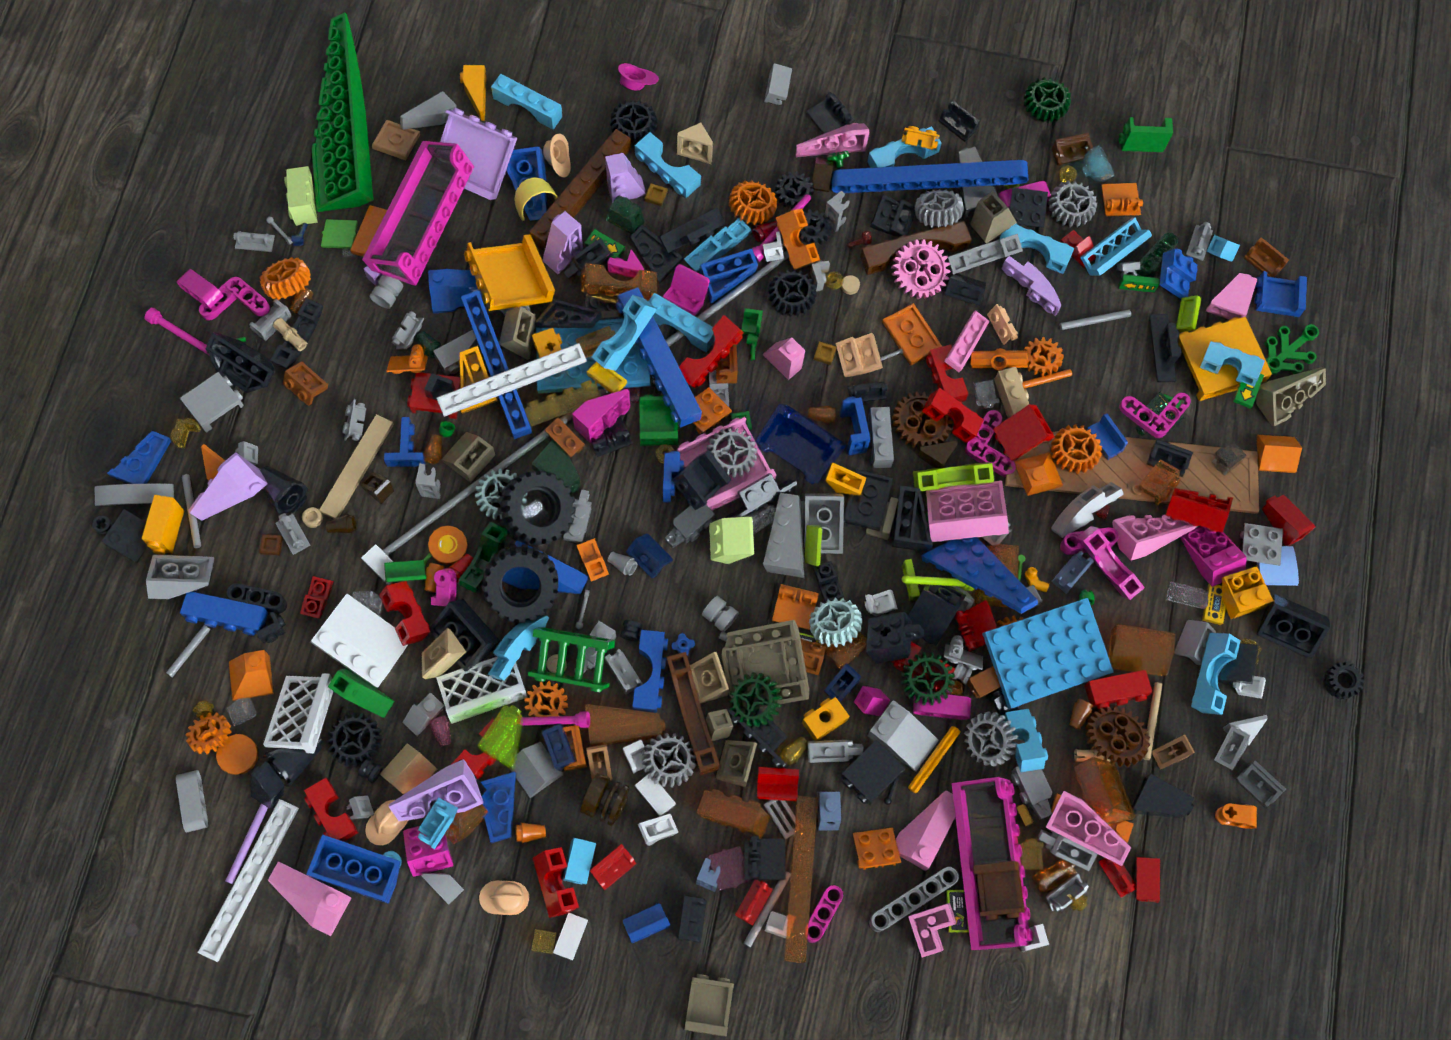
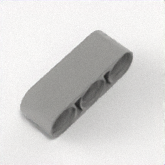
[176,770,208,833]

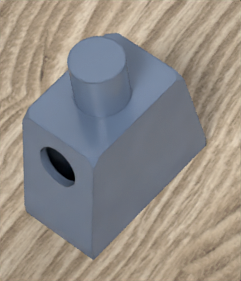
[817,792,841,831]

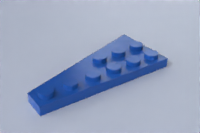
[922,537,1038,614]

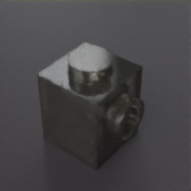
[1212,442,1247,476]

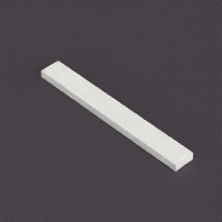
[437,343,586,416]
[198,799,299,962]

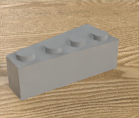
[763,493,804,578]

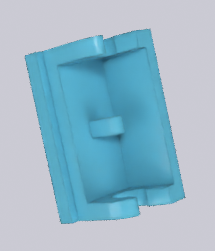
[418,797,458,849]
[562,838,596,885]

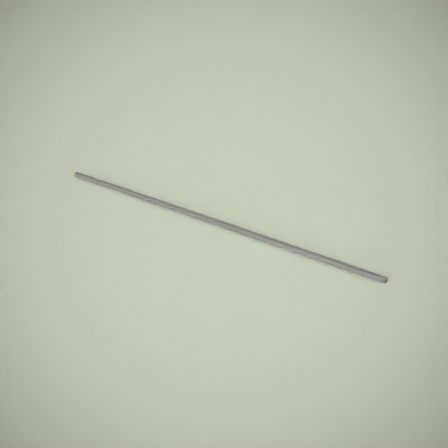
[382,250,789,556]

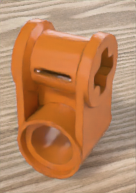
[1215,803,1257,829]

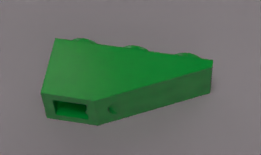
[328,668,395,718]

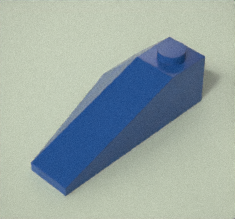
[428,269,482,313]
[502,541,589,594]

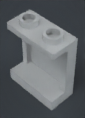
[180,372,244,433]

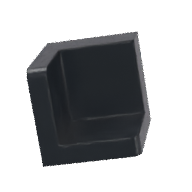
[424,373,455,400]

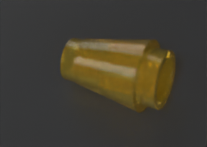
[780,736,808,766]

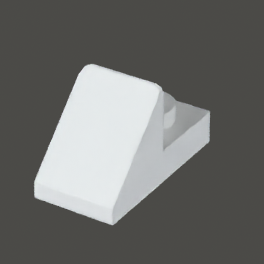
[638,814,678,846]

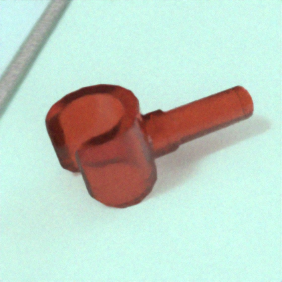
[848,231,872,248]

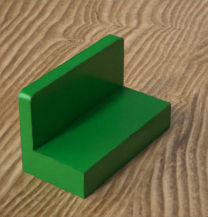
[384,560,426,583]

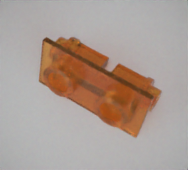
[1032,859,1077,892]

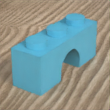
[1200,341,1265,387]
[1005,709,1048,772]

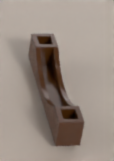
[860,221,971,275]
[667,652,720,776]

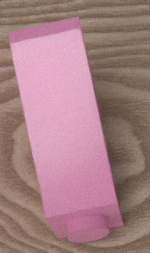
[1206,273,1257,320]
[763,338,805,380]

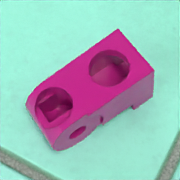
[431,568,457,606]

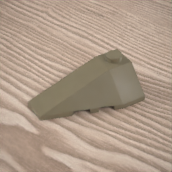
[1256,367,1326,426]

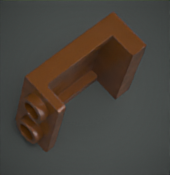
[973,861,1025,920]

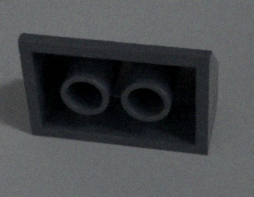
[1257,594,1330,659]
[429,599,500,672]

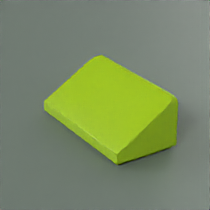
[804,525,822,566]

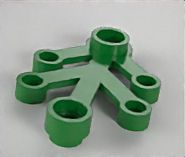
[1265,324,1319,374]

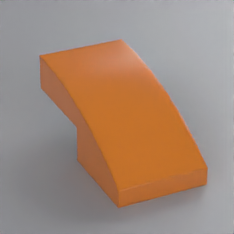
[576,538,609,581]

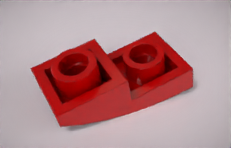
[300,576,334,619]

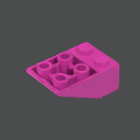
[572,389,630,443]
[1180,526,1247,587]

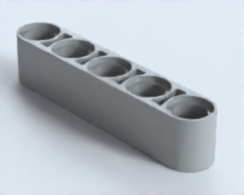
[869,867,958,932]

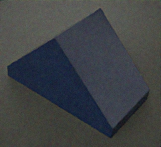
[824,663,861,702]

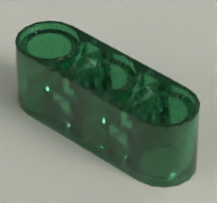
[1136,233,1178,277]

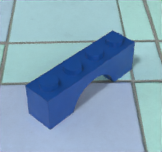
[633,630,668,714]

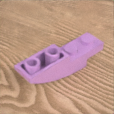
[1002,256,1061,316]

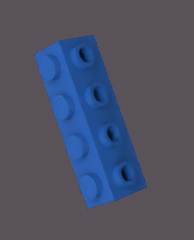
[180,592,268,636]

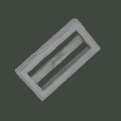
[763,800,802,840]

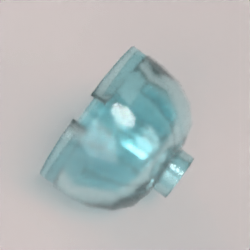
[1082,145,1115,182]

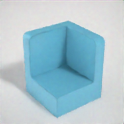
[1206,235,1240,262]

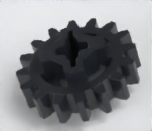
[775,171,814,209]
[799,209,832,246]

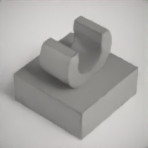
[1117,261,1140,278]
[235,441,258,465]
[347,796,374,819]

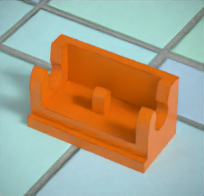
[564,725,587,771]

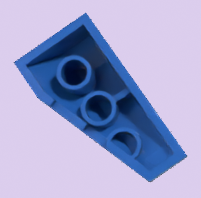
[506,147,548,221]

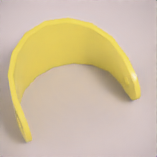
[514,177,558,221]

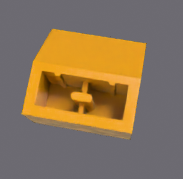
[1222,566,1274,619]

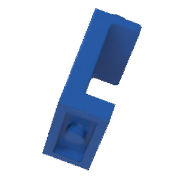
[1254,271,1307,317]
[839,397,870,456]

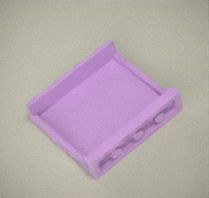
[429,108,517,200]

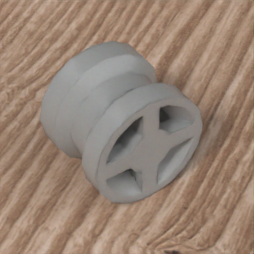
[952,662,973,685]

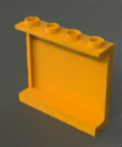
[464,234,555,311]
[1177,317,1272,401]

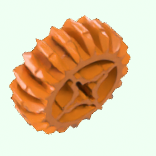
[729,180,777,225]
[260,257,311,300]
[1050,424,1102,475]

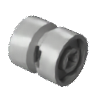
[370,275,403,309]
[702,596,739,632]

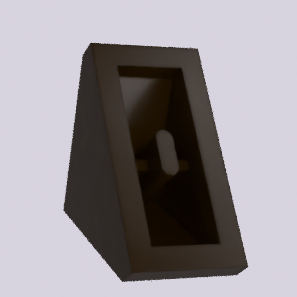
[812,157,834,192]
[918,441,958,468]
[360,472,394,504]

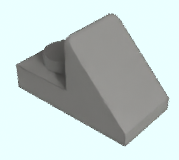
[402,693,445,736]

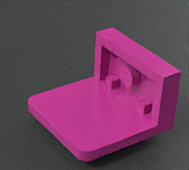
[663,264,710,316]

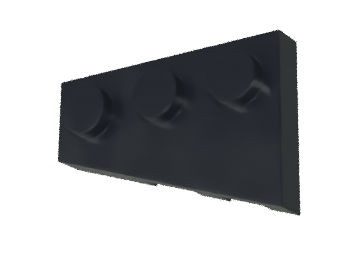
[535,299,602,329]

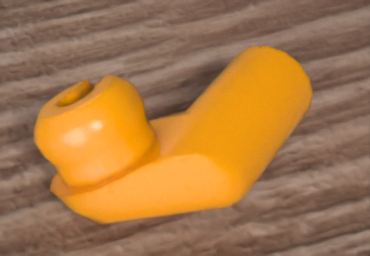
[1025,567,1049,592]

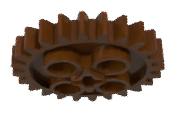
[892,392,953,449]
[1085,706,1150,767]

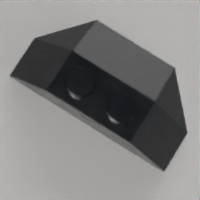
[205,332,275,393]

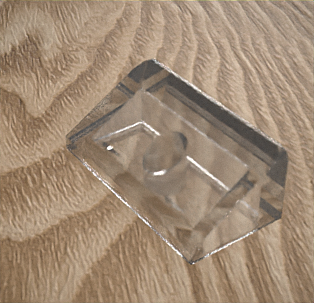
[522,499,550,526]
[1166,581,1208,609]

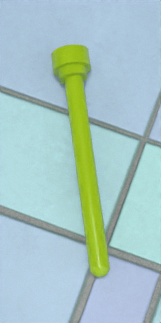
[902,575,974,591]

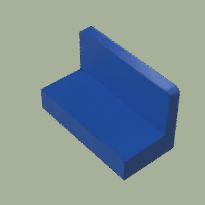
[1086,413,1128,460]
[623,904,670,944]

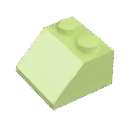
[709,517,754,564]

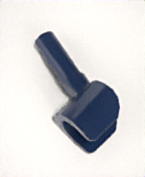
[291,223,308,246]

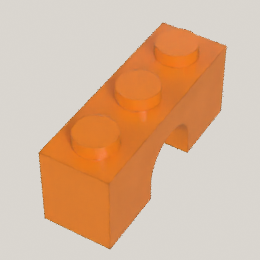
[776,208,820,269]

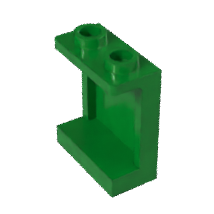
[1119,117,1173,152]
[639,395,678,446]

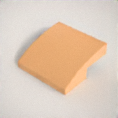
[836,333,883,377]

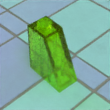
[477,705,523,770]

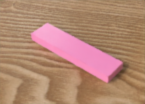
[944,310,989,372]

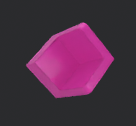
[854,686,890,716]

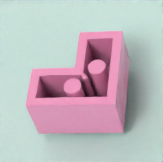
[908,903,957,957]

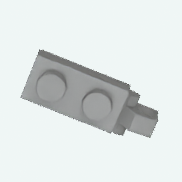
[563,490,592,544]
[808,740,863,763]

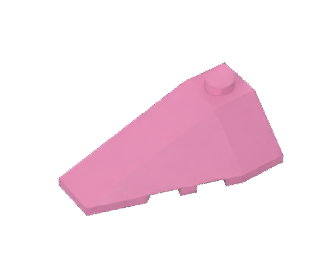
[795,123,869,157]
[896,790,955,871]
[268,862,351,936]

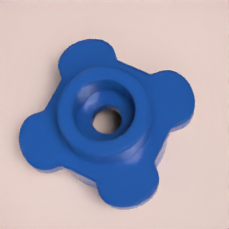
[672,633,695,656]

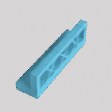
[1080,218,1152,276]

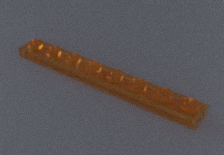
[784,796,818,963]

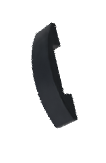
[270,298,324,369]

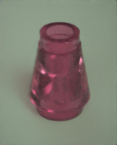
[430,716,451,747]

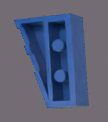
[699,249,758,304]

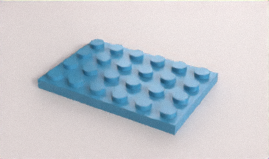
[536,319,651,393]
[982,598,1114,709]

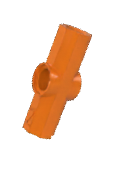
[971,348,1028,370]

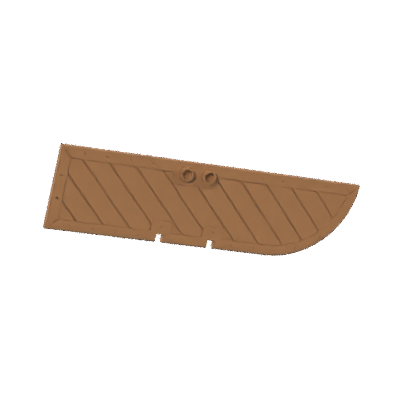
[1005,431,1259,514]

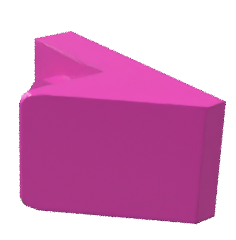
[608,250,644,280]

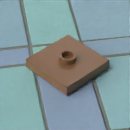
[372,120,420,160]

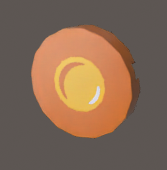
[428,526,467,565]

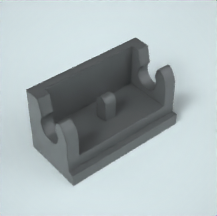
[1235,761,1286,808]

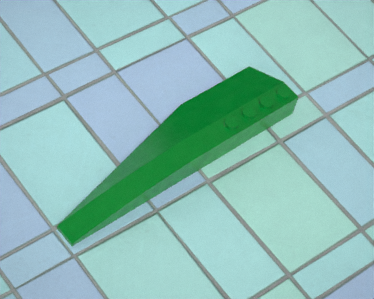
[312,12,373,212]

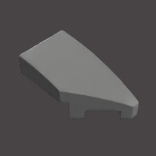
[421,873,464,905]

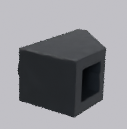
[250,761,285,809]

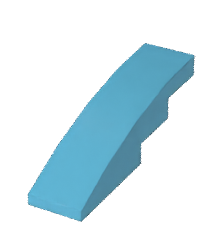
[684,217,752,272]

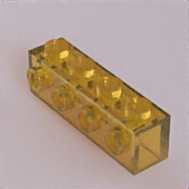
[524,380,602,427]

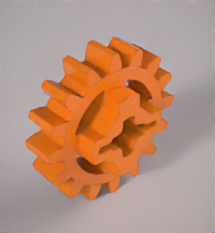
[1024,337,1064,377]
[524,681,568,717]
[186,712,232,754]

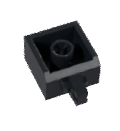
[866,612,924,664]

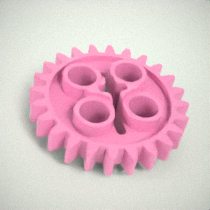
[891,239,950,299]

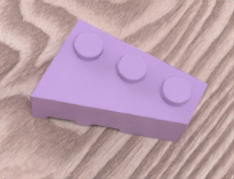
[605,153,646,203]
[543,211,583,274]

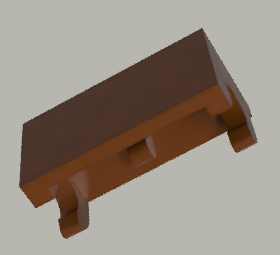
[1052,133,1093,166]

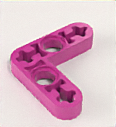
[199,277,270,320]
[1119,393,1191,438]
[965,410,1016,477]

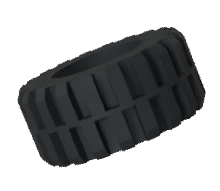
[497,470,576,546]
[482,544,558,623]

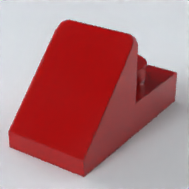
[1060,230,1096,268]

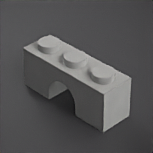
[868,407,894,468]

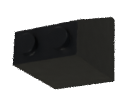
[908,576,966,646]

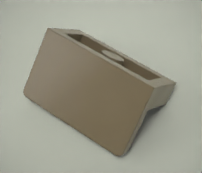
[866,497,898,540]

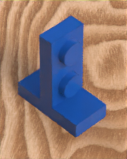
[384,417,426,467]

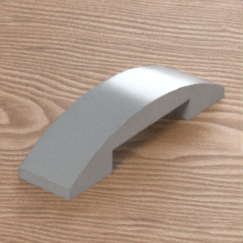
[948,234,1023,274]
[95,484,174,506]

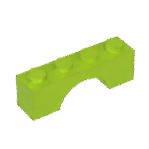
[913,462,994,491]

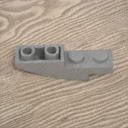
[1051,482,1124,538]

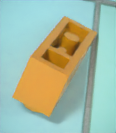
[460,65,486,121]

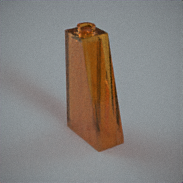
[585,704,666,747]

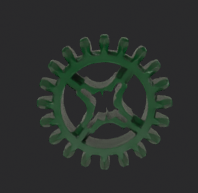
[1024,77,1071,123]
[901,652,955,706]
[729,672,782,727]

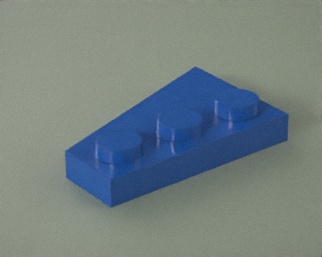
[107,431,172,484]
[481,772,516,843]

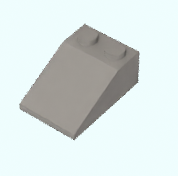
[804,493,844,554]
[146,555,214,599]
[867,700,939,772]

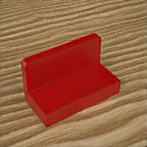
[757,767,799,801]

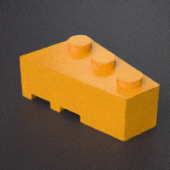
[460,346,498,413]

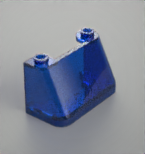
[755,404,847,485]

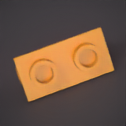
[902,126,940,150]

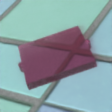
[708,846,751,891]

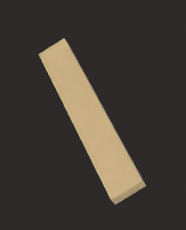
[319,414,394,519]

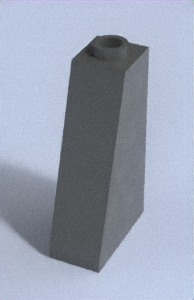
[956,147,998,219]

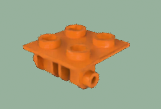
[1101,183,1143,216]
[387,344,428,374]
[694,387,732,434]
[772,584,819,630]
[853,828,901,870]

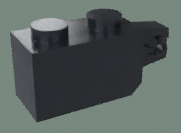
[564,238,614,279]

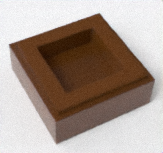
[259,534,283,556]

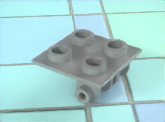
[1240,523,1283,566]
[944,635,983,670]

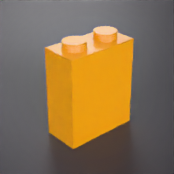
[142,495,184,555]

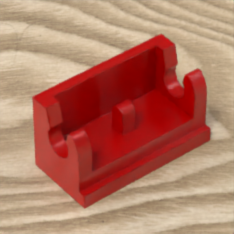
[590,844,636,891]
[1136,857,1160,903]

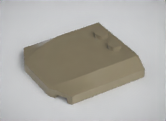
[722,620,809,710]

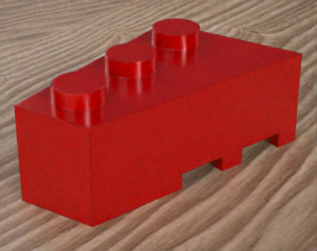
[1166,488,1233,533]

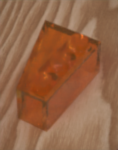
[697,789,770,839]

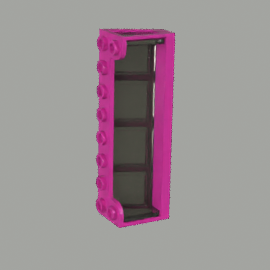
[362,141,474,286]
[952,777,1033,950]

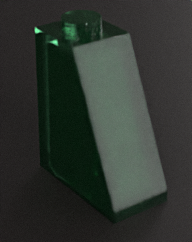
[532,439,581,494]

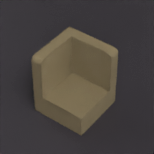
[705,709,733,741]

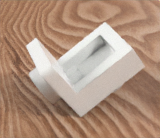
[865,590,898,616]
[1233,676,1266,699]

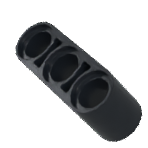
[227,583,287,614]

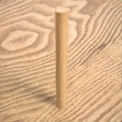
[1143,682,1163,760]

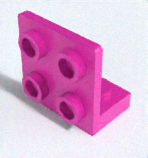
[403,826,453,877]

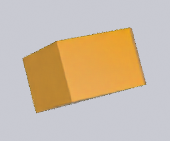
[825,462,866,495]

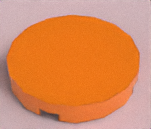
[216,734,258,775]

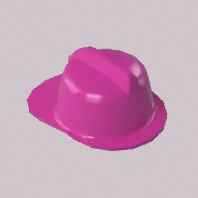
[618,63,659,91]

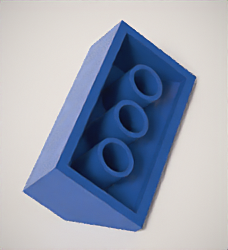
[306,835,401,904]

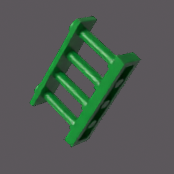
[528,627,615,692]

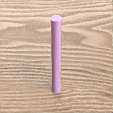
[225,804,268,884]

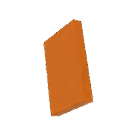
[350,205,387,257]
[882,303,942,366]

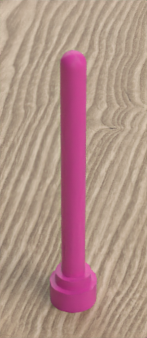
[752,194,811,263]
[144,308,210,356]
[495,711,590,728]

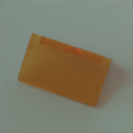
[576,326,616,358]

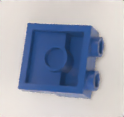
[1160,249,1197,299]
[663,451,684,502]

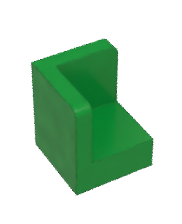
[742,308,763,337]

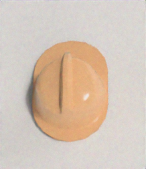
[543,133,571,177]
[365,800,408,846]
[479,881,529,915]

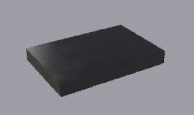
[843,469,893,531]

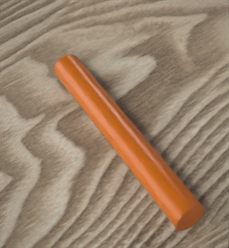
[1022,369,1072,389]

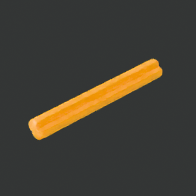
[908,726,960,794]

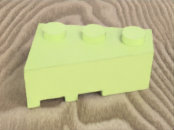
[284,166,318,226]

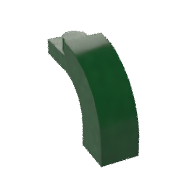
[458,522,508,593]

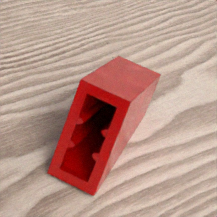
[1262,495,1315,546]

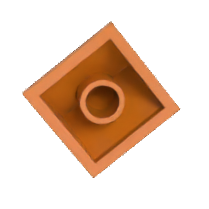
[1257,435,1302,473]

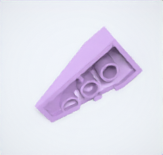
[188,452,268,521]
[389,759,483,821]

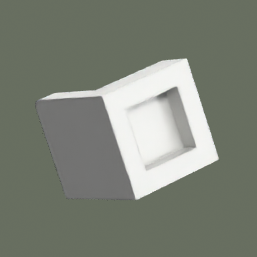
[763,231,784,262]
[623,740,646,773]
[765,911,796,939]
[1020,924,1049,952]

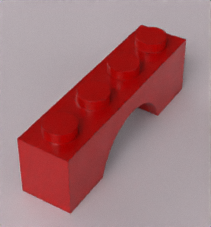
[679,315,744,388]

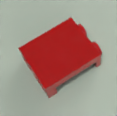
[407,372,461,419]
[993,404,1055,461]

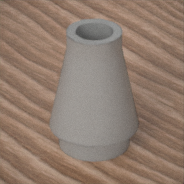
[607,552,638,576]

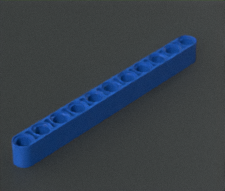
[832,160,1028,193]

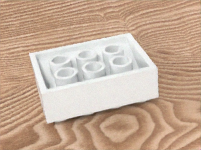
[311,594,408,688]

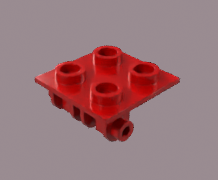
[955,600,998,652]

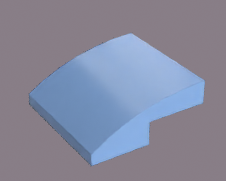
[1257,546,1299,586]

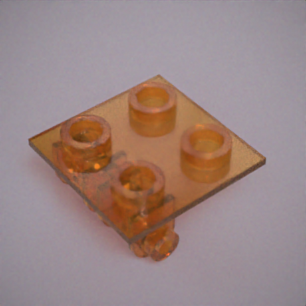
[820,632,867,670]

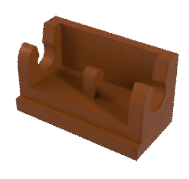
[1244,237,1289,277]
[716,344,738,383]
[966,666,1001,699]

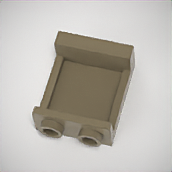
[684,974,734,1037]

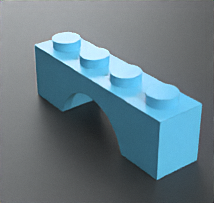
[491,74,562,129]
[867,126,942,168]
[635,132,701,198]
[1000,224,1074,274]
[648,293,715,353]
[592,295,657,371]
[1191,633,1240,715]

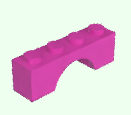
[1076,526,1145,600]

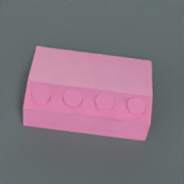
[926,481,1009,542]

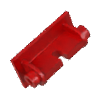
[1098,858,1136,898]
[735,880,773,926]

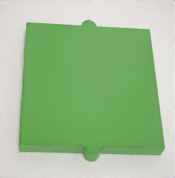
[321,219,358,249]

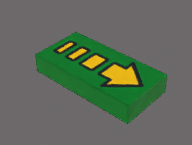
[585,229,625,258]
[1119,275,1160,293]
[1233,374,1264,409]

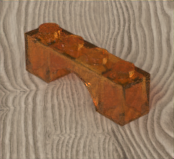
[581,263,657,301]

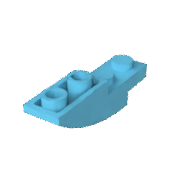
[488,615,549,681]

